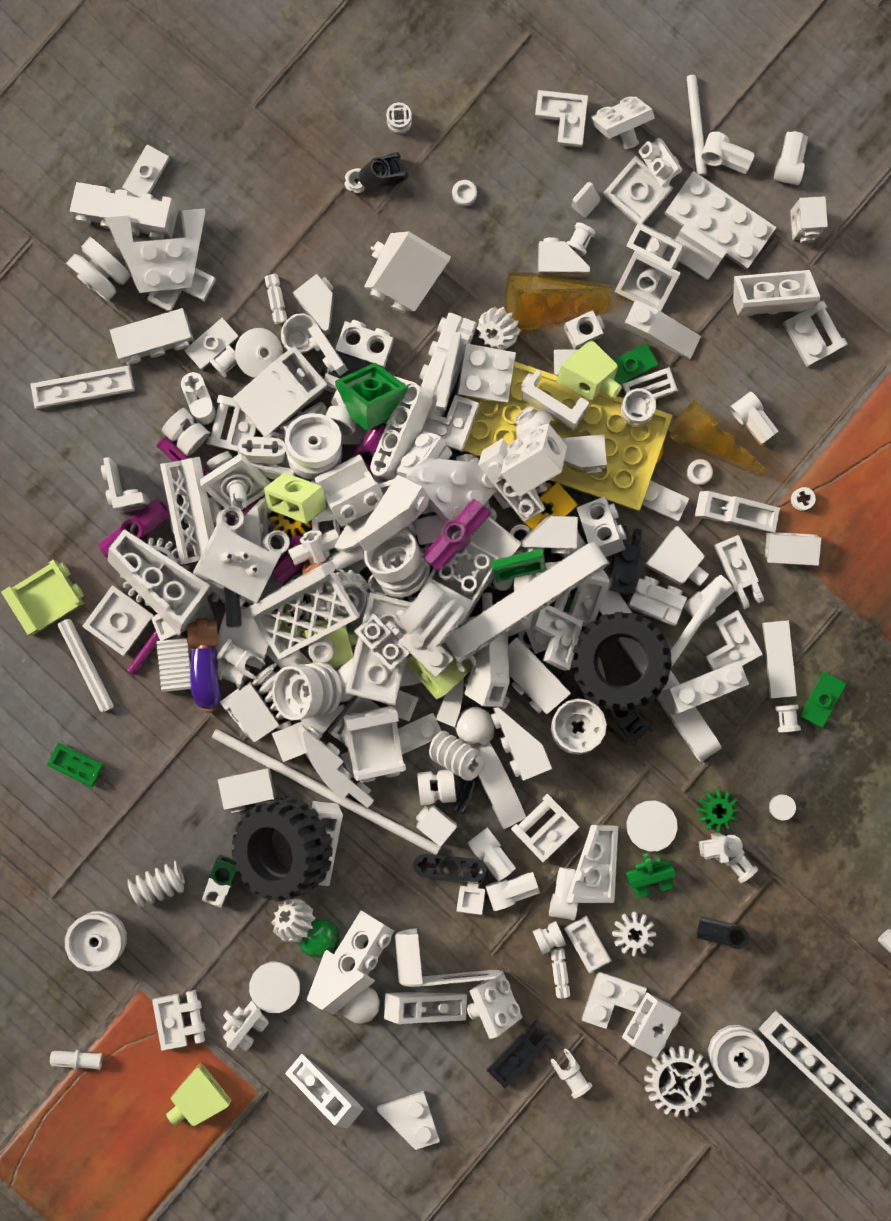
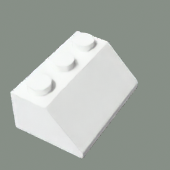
[733,270,820,316]
[508,637,570,714]

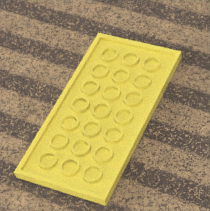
[463,361,673,511]

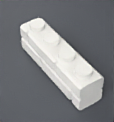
[419,313,477,417]

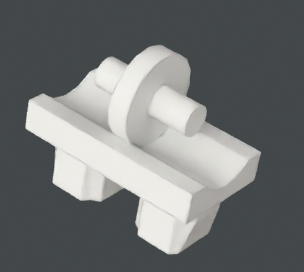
[639,138,683,188]
[699,833,743,863]
[223,1001,269,1052]

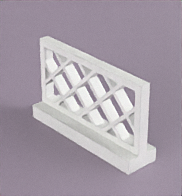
[243,559,360,660]

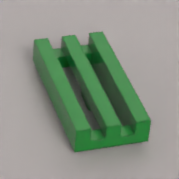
[491,548,546,582]

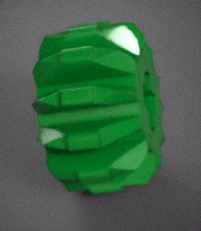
[696,789,740,832]

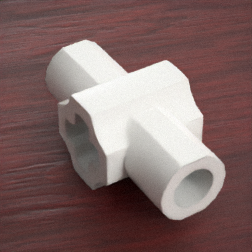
[288,529,340,565]

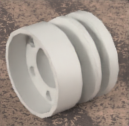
[364,529,430,597]
[397,581,466,652]
[272,662,342,720]
[551,699,606,755]

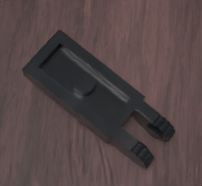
[608,525,642,596]
[486,1019,553,1088]

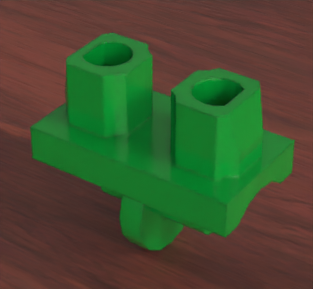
[625,853,676,898]

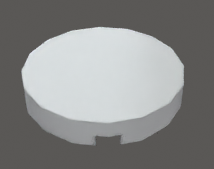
[626,800,677,851]
[249,961,300,1013]

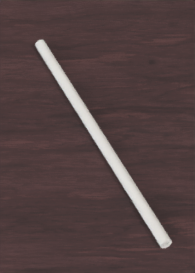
[212,729,440,855]

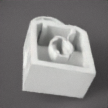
[501,406,567,497]

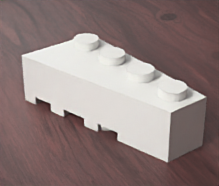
[69,182,178,240]
[107,530,211,636]

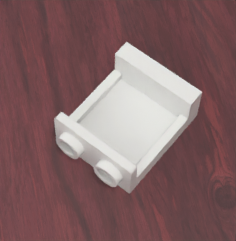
[521,370,589,432]
[314,454,384,527]
[343,706,406,782]

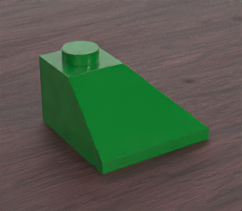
[335,362,408,430]

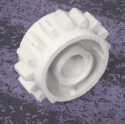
[316,570,370,624]

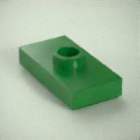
[613,343,658,385]
[799,671,846,728]
[47,742,105,788]

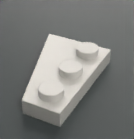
[566,825,618,903]

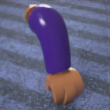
[187,618,222,713]

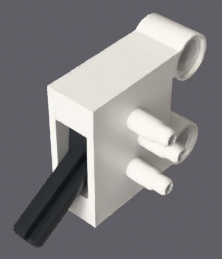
[192,506,290,628]

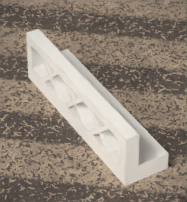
[160,457,214,565]

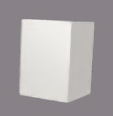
[615,250,680,311]

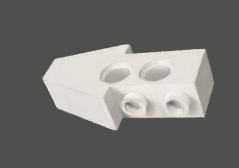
[307,911,394,1015]

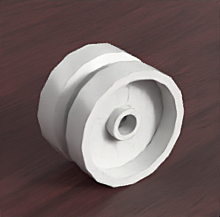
[66,237,131,301]
[285,413,342,480]
[65,911,127,971]
[708,1025,769,1088]

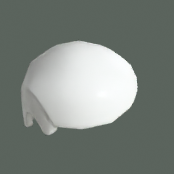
[281,313,319,354]
[455,707,495,746]
[340,987,380,1024]

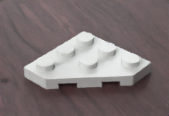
[405,458,497,534]

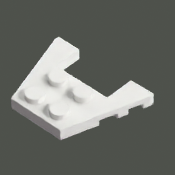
[105,208,205,293]

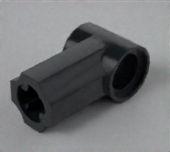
[696,916,749,949]

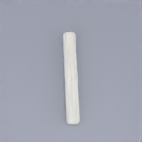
[58,619,113,712]

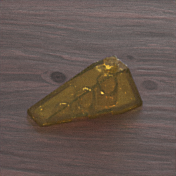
[504,272,612,332]
[668,400,767,477]

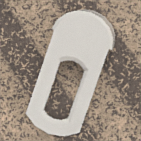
[395,928,503,987]

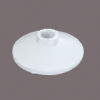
[235,328,283,378]

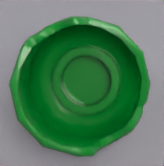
[299,919,340,958]

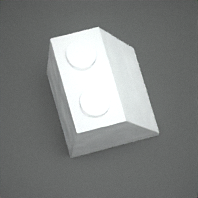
[364,232,451,314]

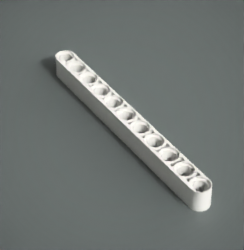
[559,532,722,762]

